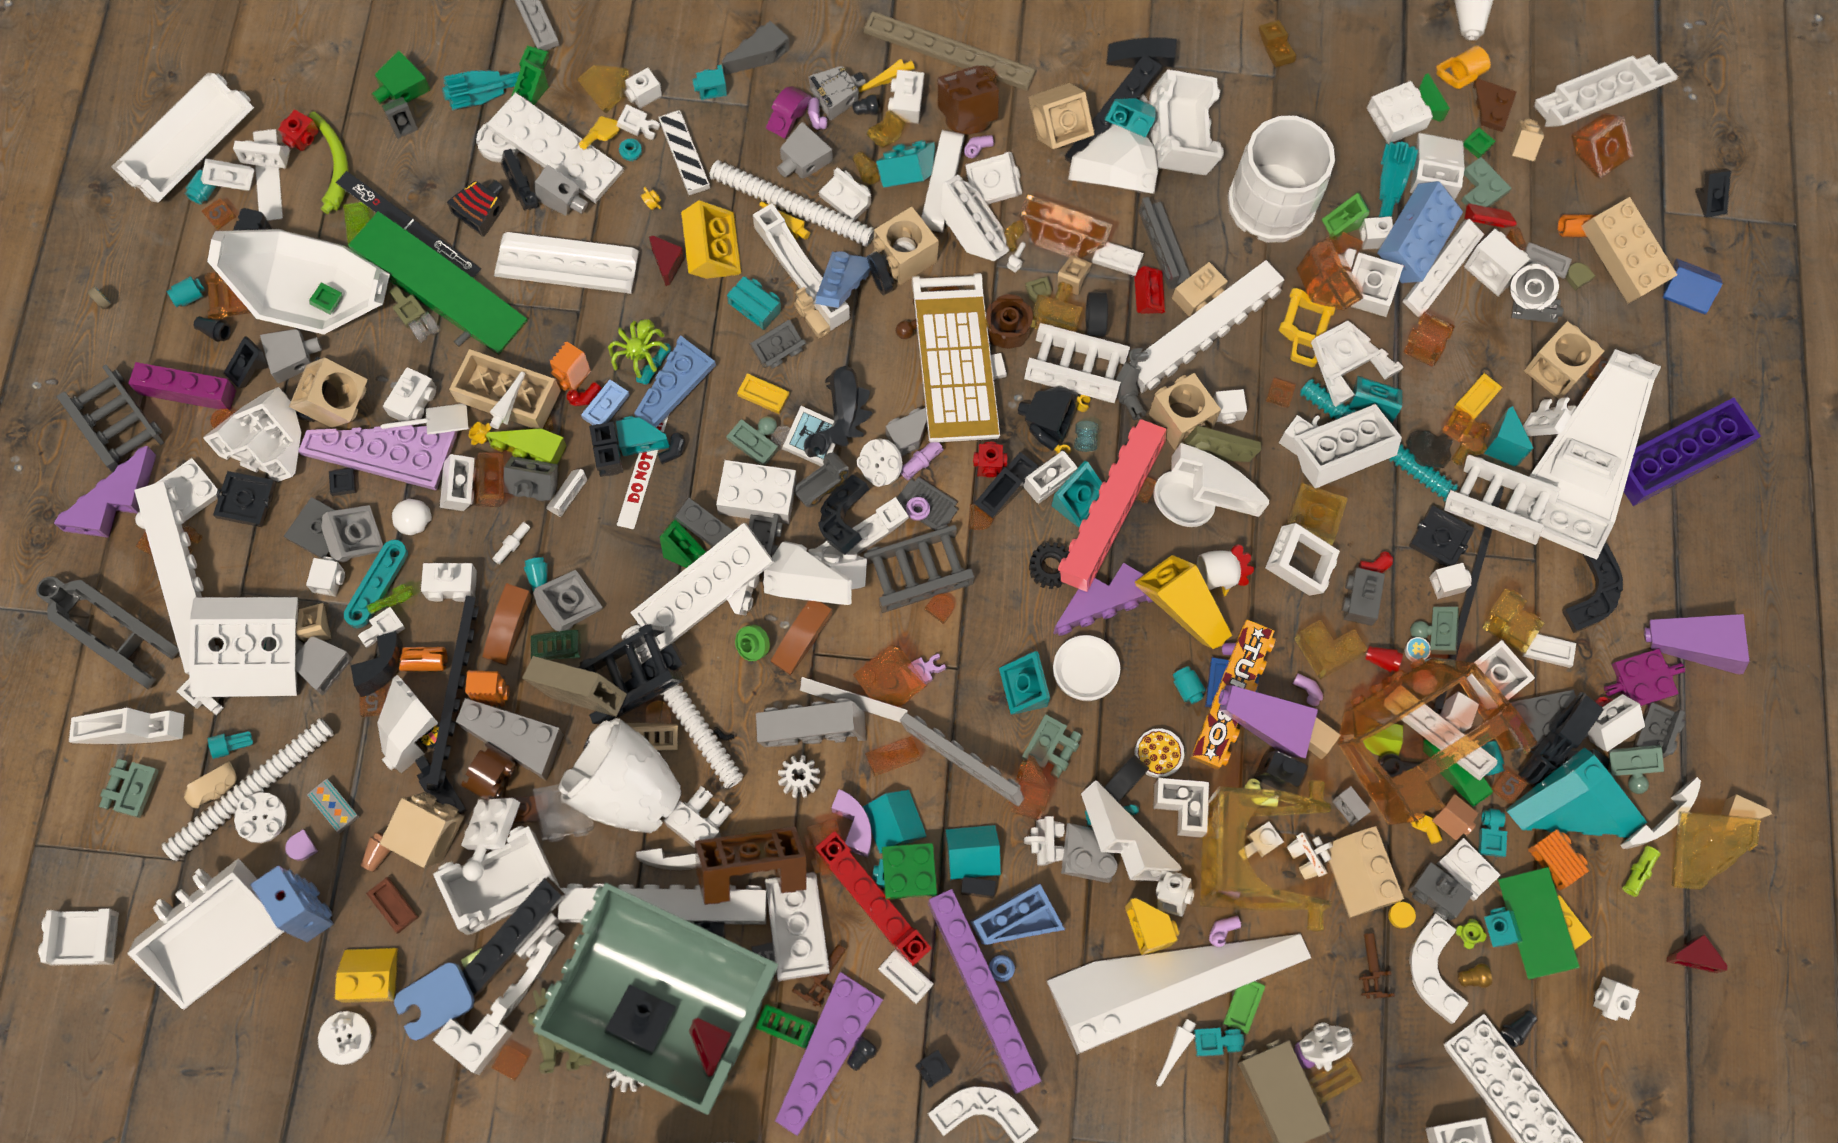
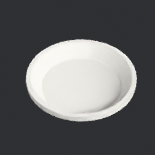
[1153,471,1215,527]
[1053,635,1120,701]

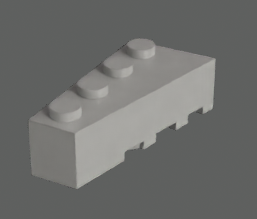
[456,698,564,781]

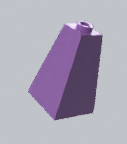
[1644,614,1749,674]
[1218,685,1318,758]

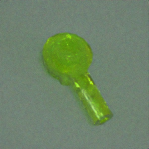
[366,583,414,614]

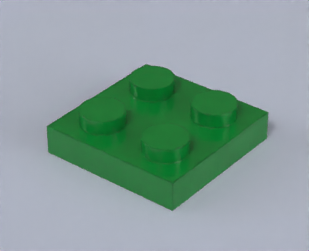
[882,843,937,900]

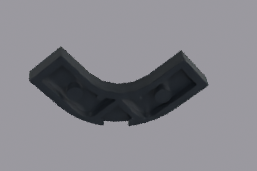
[818,474,870,555]
[1562,542,1623,633]

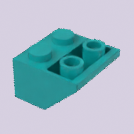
[876,140,935,187]

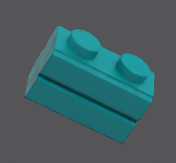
[727,276,781,330]

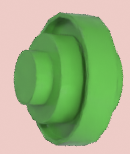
[735,625,770,661]

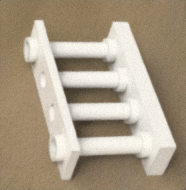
[1024,323,1130,403]
[1444,455,1561,545]

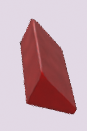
[1464,203,1517,228]
[1134,266,1165,314]

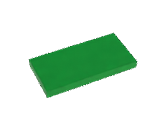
[1498,867,1580,980]

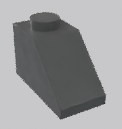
[382,97,418,139]

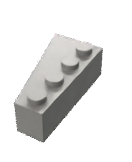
[756,698,866,747]

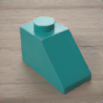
[616,416,670,456]

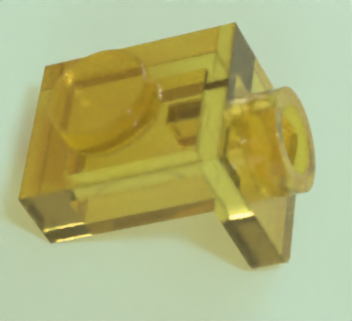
[867,110,906,149]

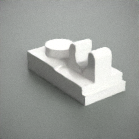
[201,159,254,191]

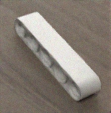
[922,130,964,233]

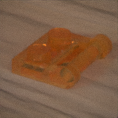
[205,272,251,319]
[1441,409,1491,451]

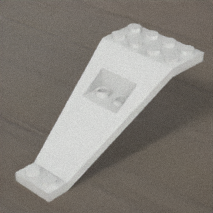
[1514,349,1661,560]

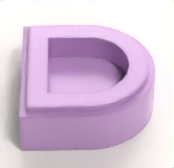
[286,829,318,861]

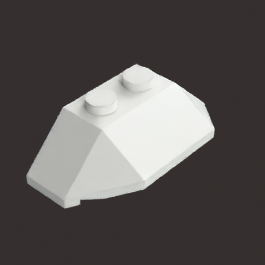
[941,175,1009,261]

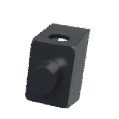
[1253,751,1308,798]

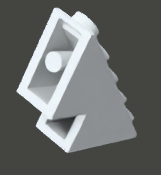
[1081,781,1181,881]

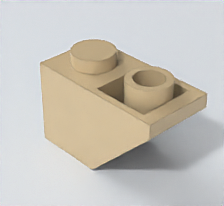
[1511,119,1544,161]

